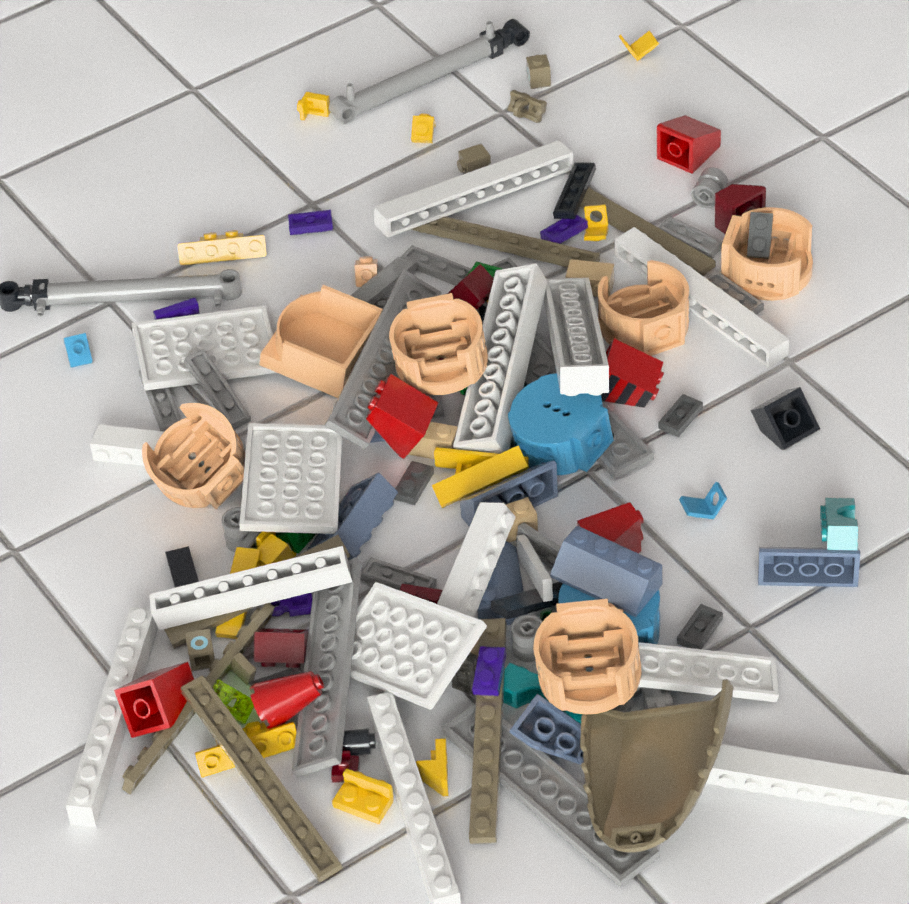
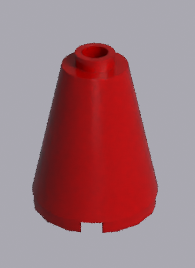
[250,671,324,729]

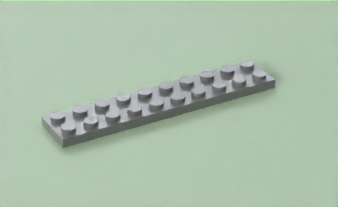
[324,269,442,449]
[524,334,654,479]
[292,557,362,777]
[442,703,660,888]

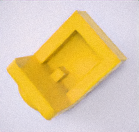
[297,92,331,120]
[411,114,436,143]

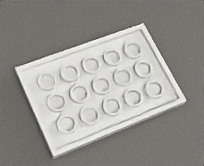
[132,306,277,391]
[240,423,343,534]
[350,582,487,710]

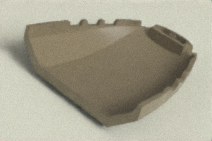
[580,679,734,852]

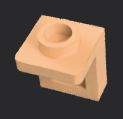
[354,256,378,287]

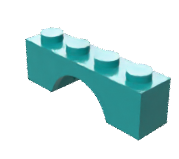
[820,498,858,550]
[503,663,582,724]

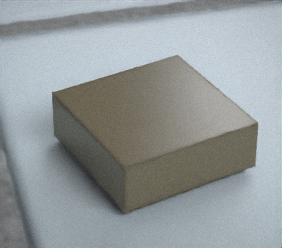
[230,652,256,686]

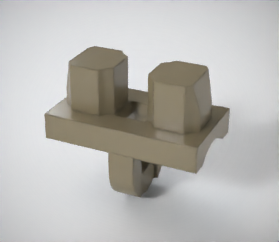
[507,90,547,123]

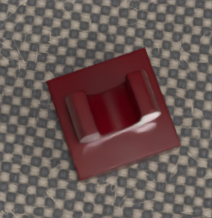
[331,751,360,783]

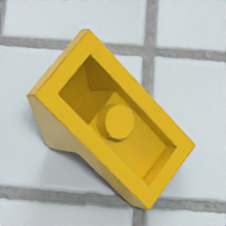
[416,739,448,796]

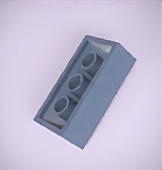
[460,461,558,527]
[307,472,398,560]
[550,526,662,617]
[477,541,527,625]
[758,547,860,587]

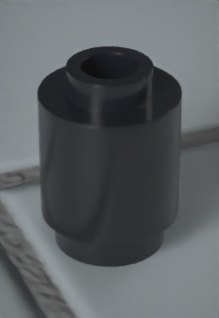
[342,728,376,755]

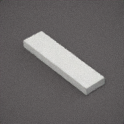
[516,534,553,602]

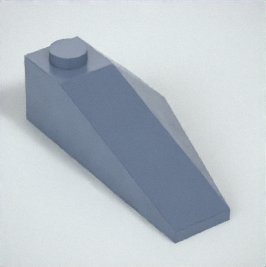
[509,694,584,765]

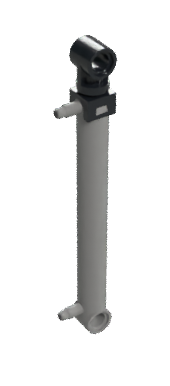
[329,19,530,124]
[0,269,242,316]

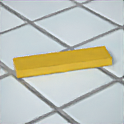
[432,445,529,508]
[215,547,261,639]

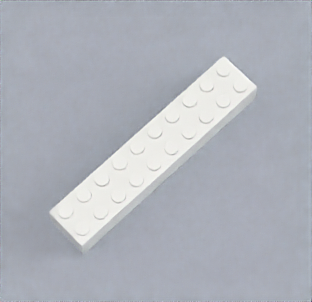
[453,263,547,454]
[544,278,609,396]

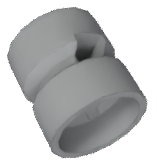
[691,167,728,208]
[222,507,250,552]
[511,615,542,662]

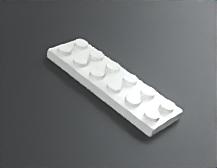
[638,642,779,702]

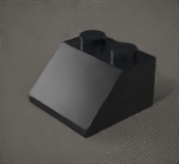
[750,387,820,450]

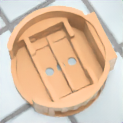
[721,207,813,301]
[598,260,689,356]
[389,293,488,395]
[142,403,246,509]
[534,599,642,714]

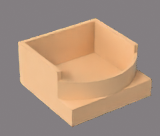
[260,285,382,398]

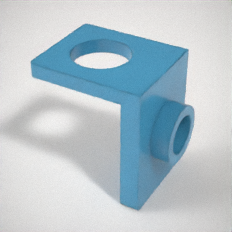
[63,333,93,368]
[679,482,727,519]

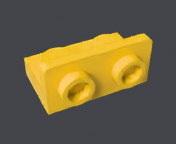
[332,769,394,824]

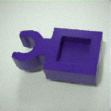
[271,592,312,617]

